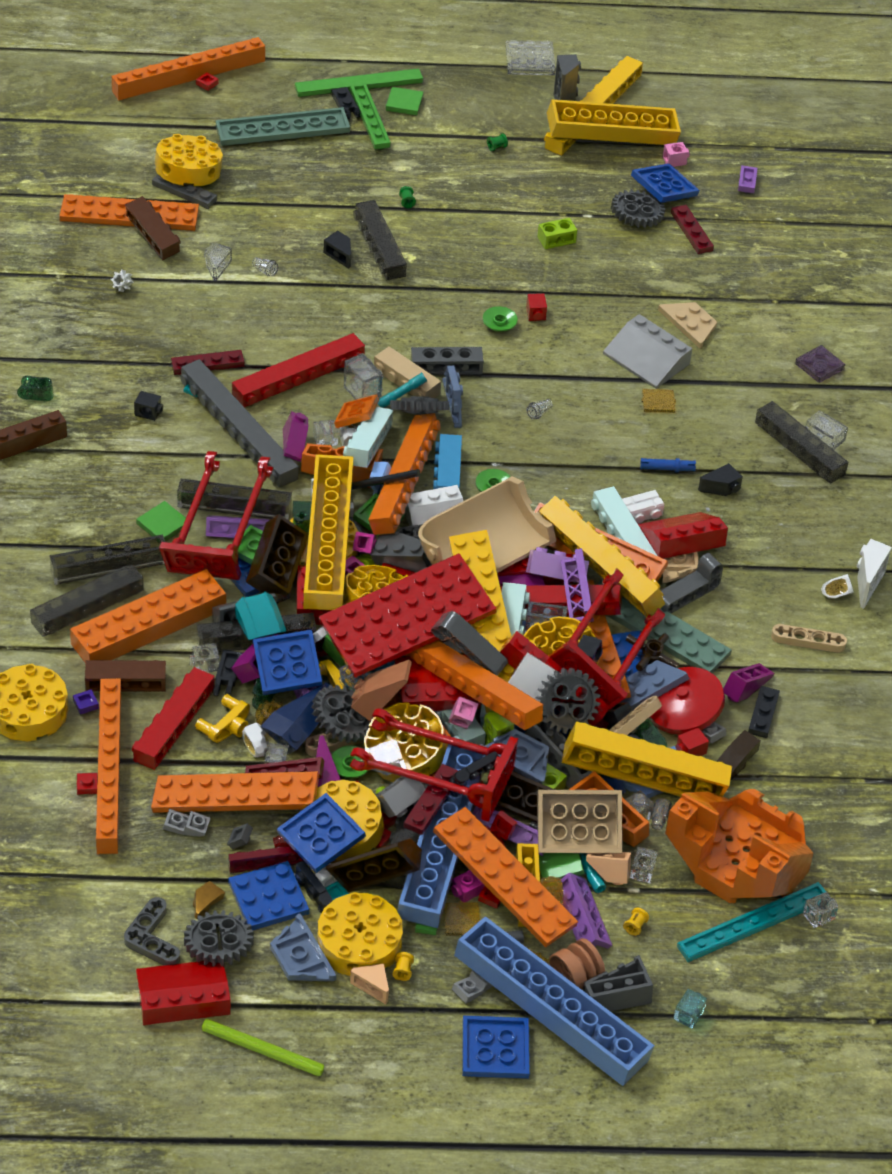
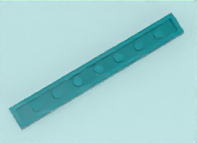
[677,882,830,962]

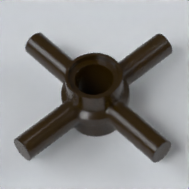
[625,633,680,671]

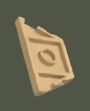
[658,302,717,349]
[662,552,698,583]

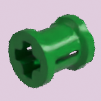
[487,133,508,151]
[399,186,416,208]

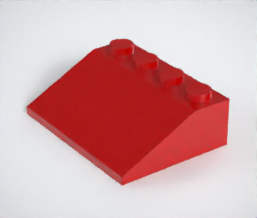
[638,512,728,559]
[394,654,481,711]
[136,961,231,1025]

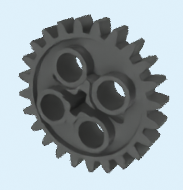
[611,189,665,228]
[390,396,449,414]
[535,668,600,734]
[311,685,372,744]
[184,910,254,967]

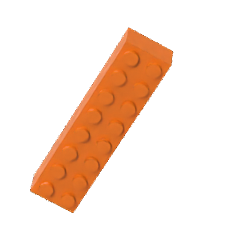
[70,569,226,664]

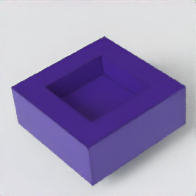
[73,689,99,715]

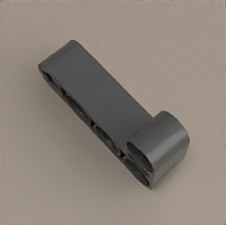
[661,553,723,613]
[431,611,508,676]

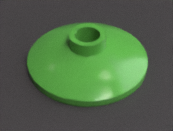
[483,306,518,331]
[476,469,510,492]
[332,745,369,779]

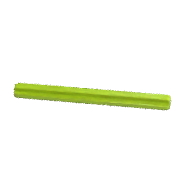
[202,1019,324,1077]

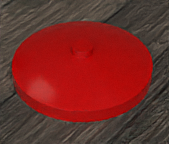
[649,667,725,735]

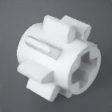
[111,270,134,292]

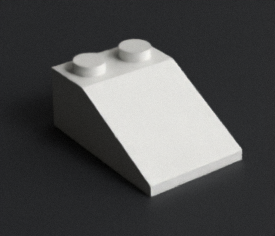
[857,539,892,609]

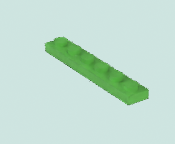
[350,83,391,149]

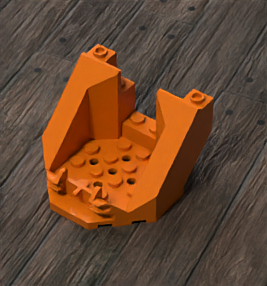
[665,789,814,903]

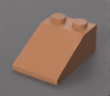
[351,660,412,721]

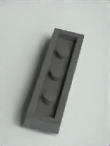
[152,175,217,209]

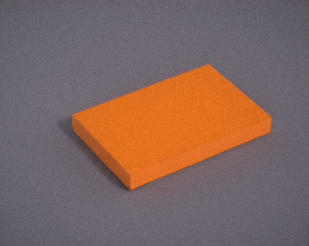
[334,394,379,428]

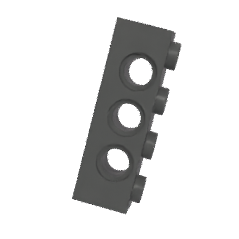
[410,347,484,375]
[525,716,592,788]

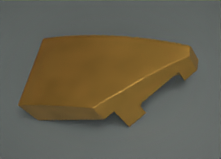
[193,881,225,919]

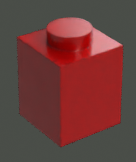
[526,293,547,321]
[676,728,709,756]

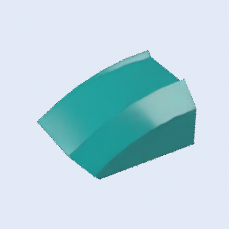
[235,592,286,640]

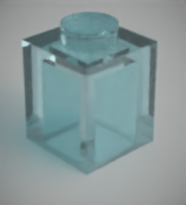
[674,989,707,1029]

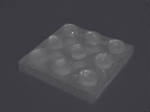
[505,40,555,75]

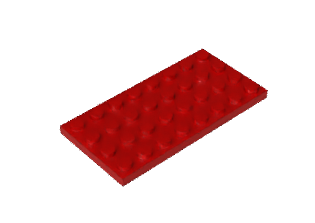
[319,553,497,678]

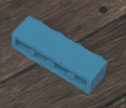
[433,434,462,489]

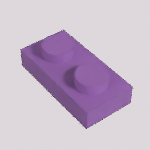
[738,165,758,193]

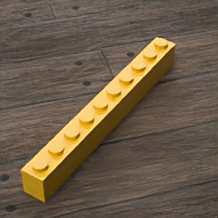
[544,56,643,156]

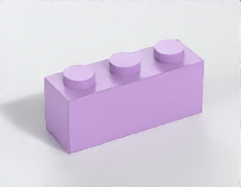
[526,547,589,583]

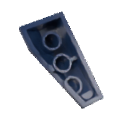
[260,682,329,754]

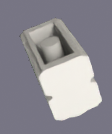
[622,490,664,524]

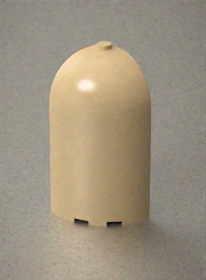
[418,476,556,573]

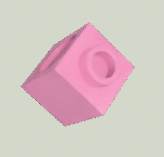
[663,142,689,167]
[448,697,478,729]

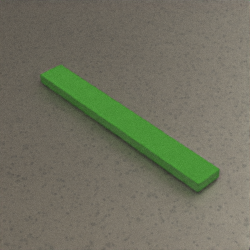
[295,69,423,97]

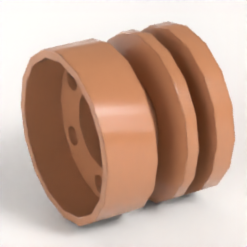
[549,938,605,990]

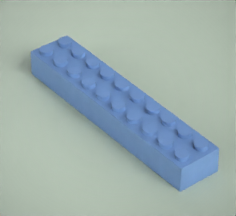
[397,745,486,928]
[454,916,655,1086]

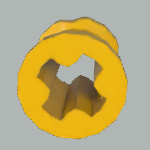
[623,907,649,936]
[392,952,414,981]

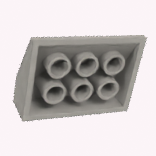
[603,314,693,389]

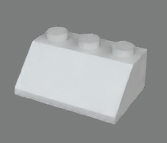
[405,485,463,526]

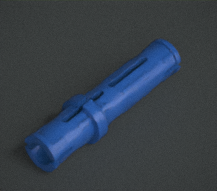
[640,458,696,473]

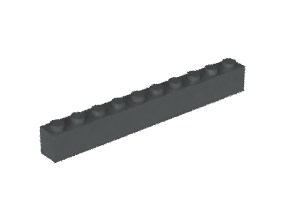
[180,359,299,488]

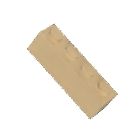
[374,346,441,398]

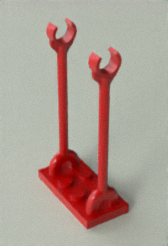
[159,451,273,580]
[548,568,665,710]
[349,708,518,822]

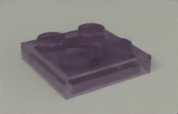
[795,345,845,383]

